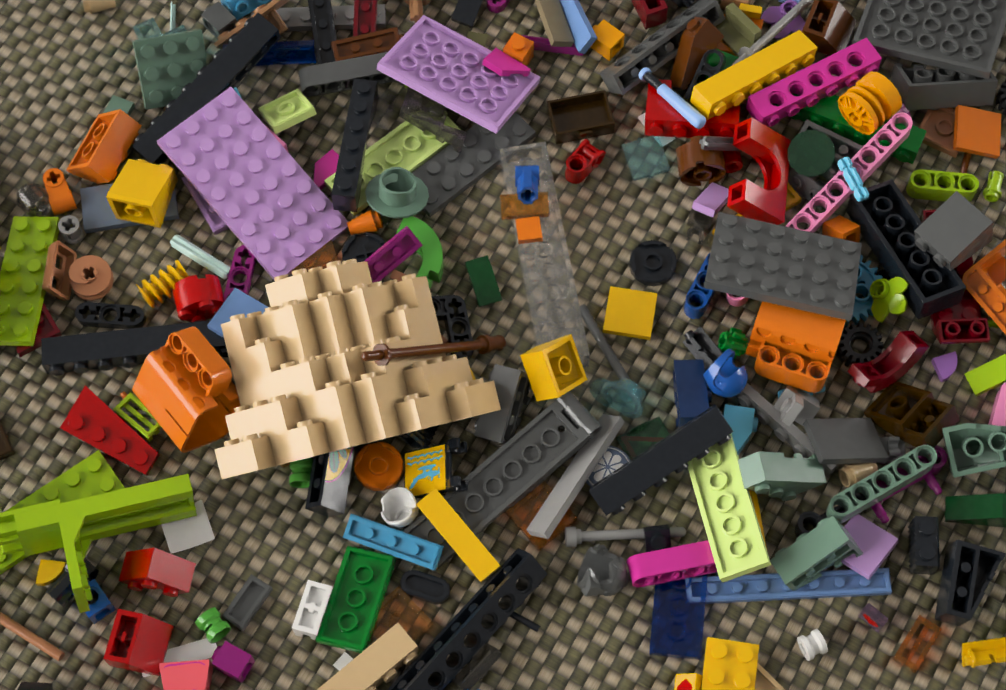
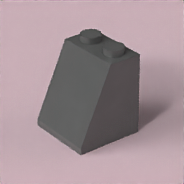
[914,191,993,271]

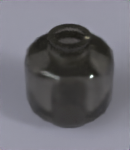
[17,183,51,217]

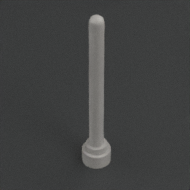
[565,527,686,547]

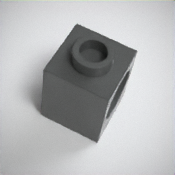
[201,1,237,39]

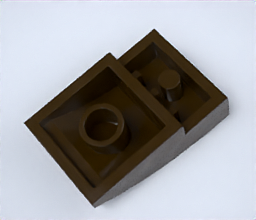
[864,381,960,448]

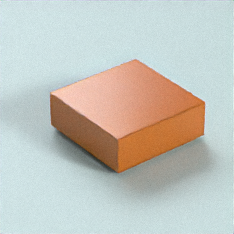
[515,216,543,244]

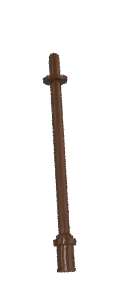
[361,334,506,366]

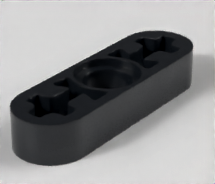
[75,302,146,329]

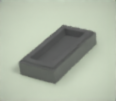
[222,574,273,632]

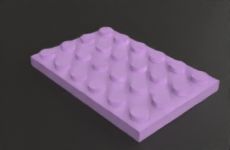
[376,15,541,134]

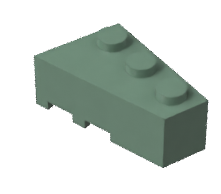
[738,451,827,501]
[770,516,863,591]

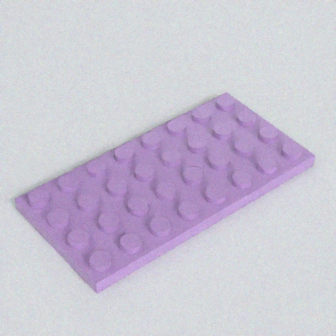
[157,87,348,280]

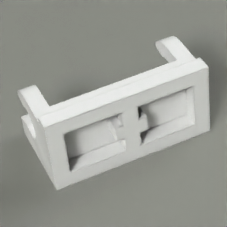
[292,580,333,640]

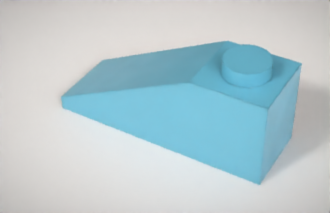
[723,404,758,455]

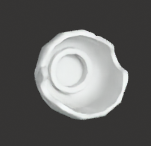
[380,487,419,528]

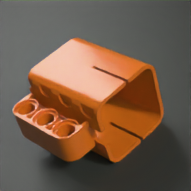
[745,301,846,393]
[132,326,240,453]

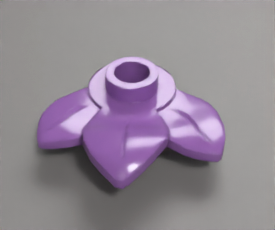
[761,0,805,39]

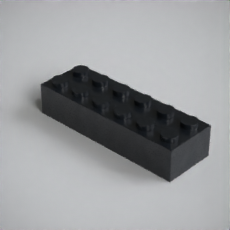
[846,179,966,320]

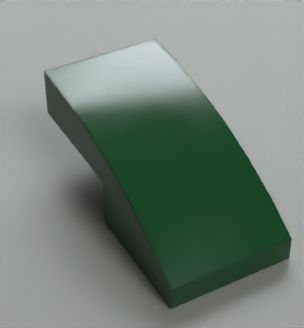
[464,255,502,307]

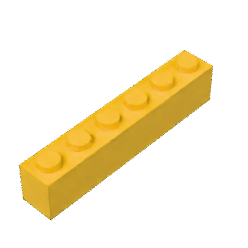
[690,30,818,120]

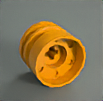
[838,71,902,135]

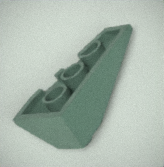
[942,422,1006,478]

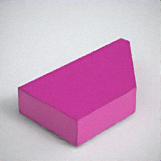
[482,48,531,76]
[314,149,339,190]

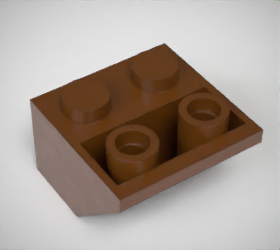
[802,0,856,55]

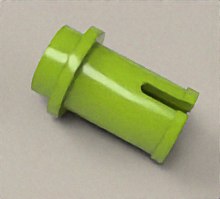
[983,171,1004,202]

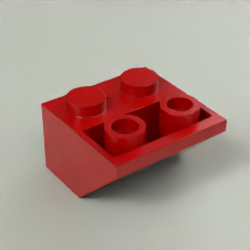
[103,609,174,676]

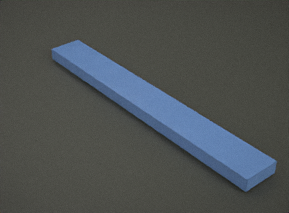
[685,568,892,605]

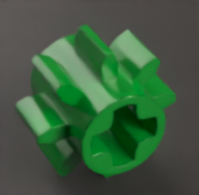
[718,327,748,359]

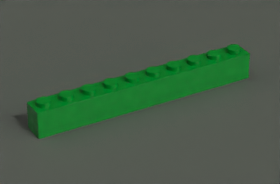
[699,48,927,164]

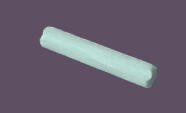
[170,235,230,279]

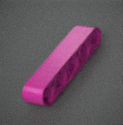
[626,540,717,587]

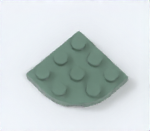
[132,29,206,110]

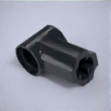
[46,558,99,607]

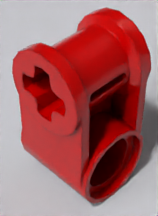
[565,139,606,184]

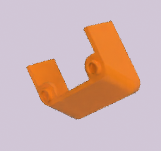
[962,239,1006,335]

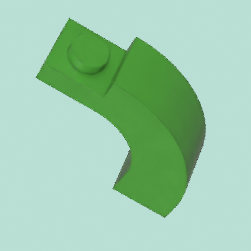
[396,216,444,289]

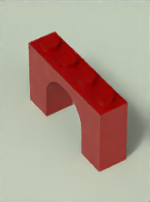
[645,80,740,138]
[727,117,791,225]

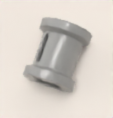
[58,215,84,245]

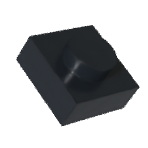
[643,524,671,552]

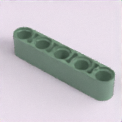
[826,445,937,523]

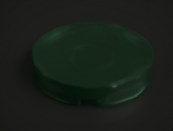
[788,130,835,178]

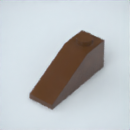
[670,17,724,91]

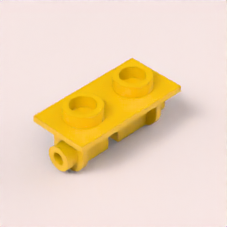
[962,637,1006,668]

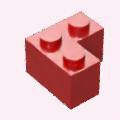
[119,547,196,597]

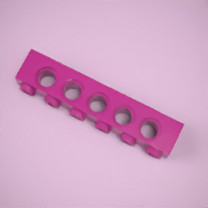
[746,37,882,127]

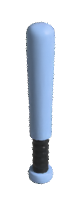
[638,67,706,129]

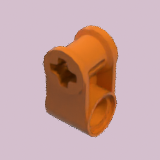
[43,168,77,216]

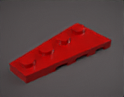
[60,385,160,476]

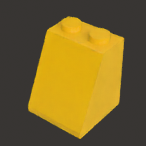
[106,159,178,228]

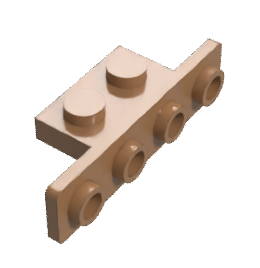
[214,0,290,49]

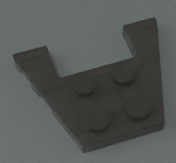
[399,87,467,153]

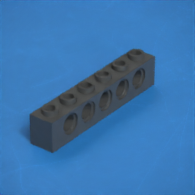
[600,0,726,95]

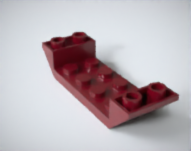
[922,210,990,344]

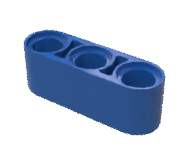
[684,253,716,319]

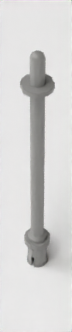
[731,0,814,66]

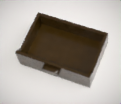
[547,90,615,145]

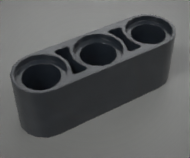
[684,49,726,110]

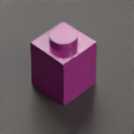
[212,641,255,684]

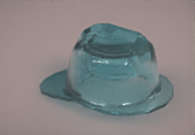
[590,378,646,418]

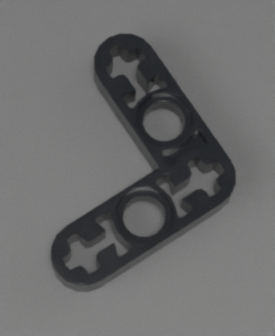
[431,295,474,361]

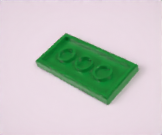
[315,546,396,653]

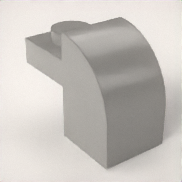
[773,386,820,426]

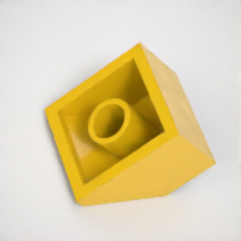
[520,334,587,401]

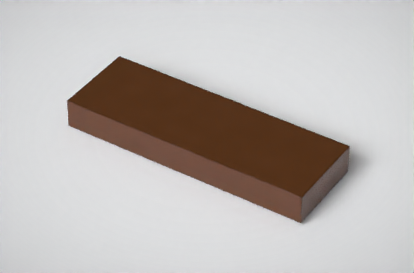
[331,27,400,61]

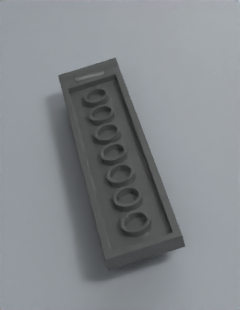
[403,391,602,573]

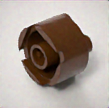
[676,136,726,186]

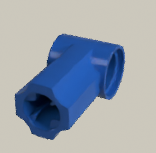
[515,165,539,204]

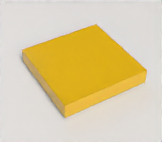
[603,286,658,340]

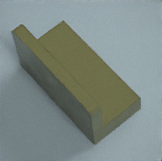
[716,2,762,57]

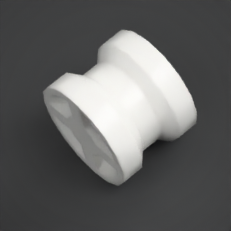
[797,629,828,661]

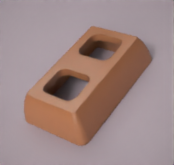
[42,241,77,300]

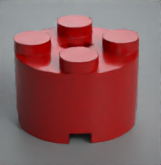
[172,274,225,322]

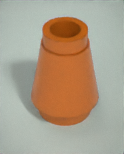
[347,209,384,235]

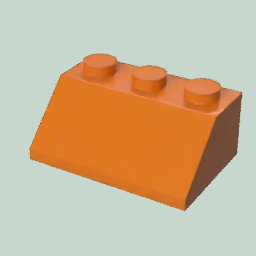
[66,109,142,184]

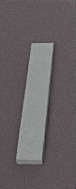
[526,414,625,539]

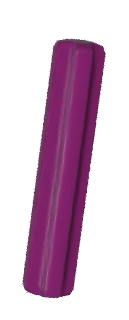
[521,35,584,56]

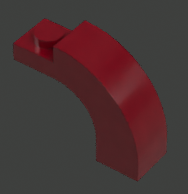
[847,330,929,393]

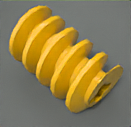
[136,260,189,309]

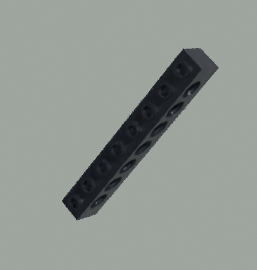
[387,548,548,690]

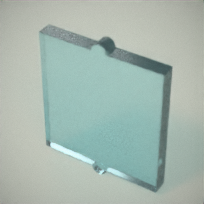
[622,136,670,181]

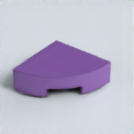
[931,351,957,383]

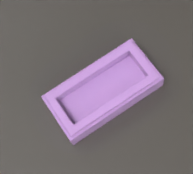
[692,182,729,217]

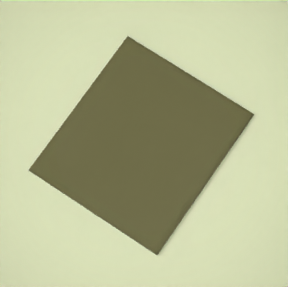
[467,31,488,47]

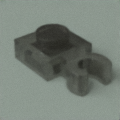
[686,208,714,244]

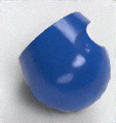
[703,348,748,398]

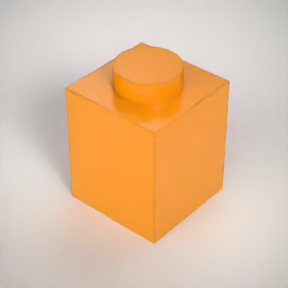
[590,19,625,61]

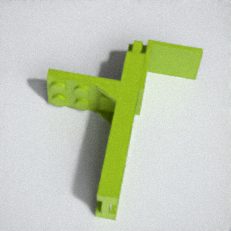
[0,474,197,613]

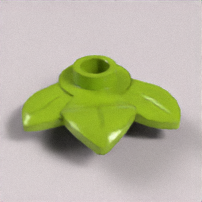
[870,277,909,323]

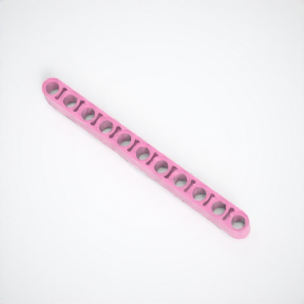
[726,112,913,307]

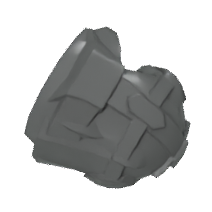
[577,544,629,597]

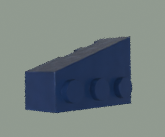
[673,359,712,428]

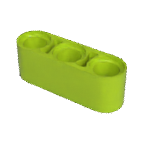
[906,169,979,202]

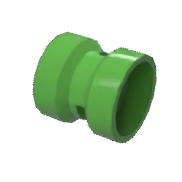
[289,458,313,488]
[195,607,231,644]

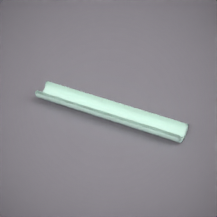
[170,2,176,34]

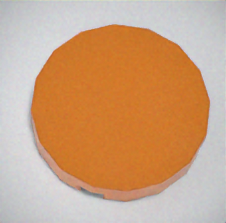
[354,442,403,491]

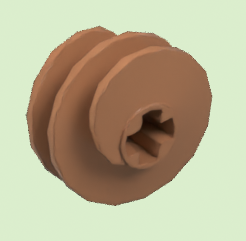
[69,255,114,301]

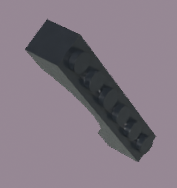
[331,79,379,212]

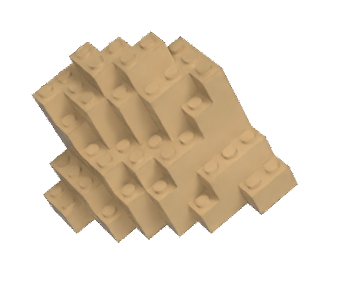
[214,259,501,479]

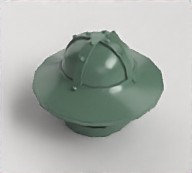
[365,167,429,218]

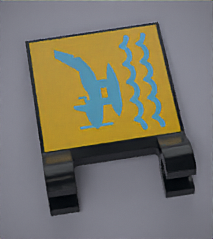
[404,438,468,499]

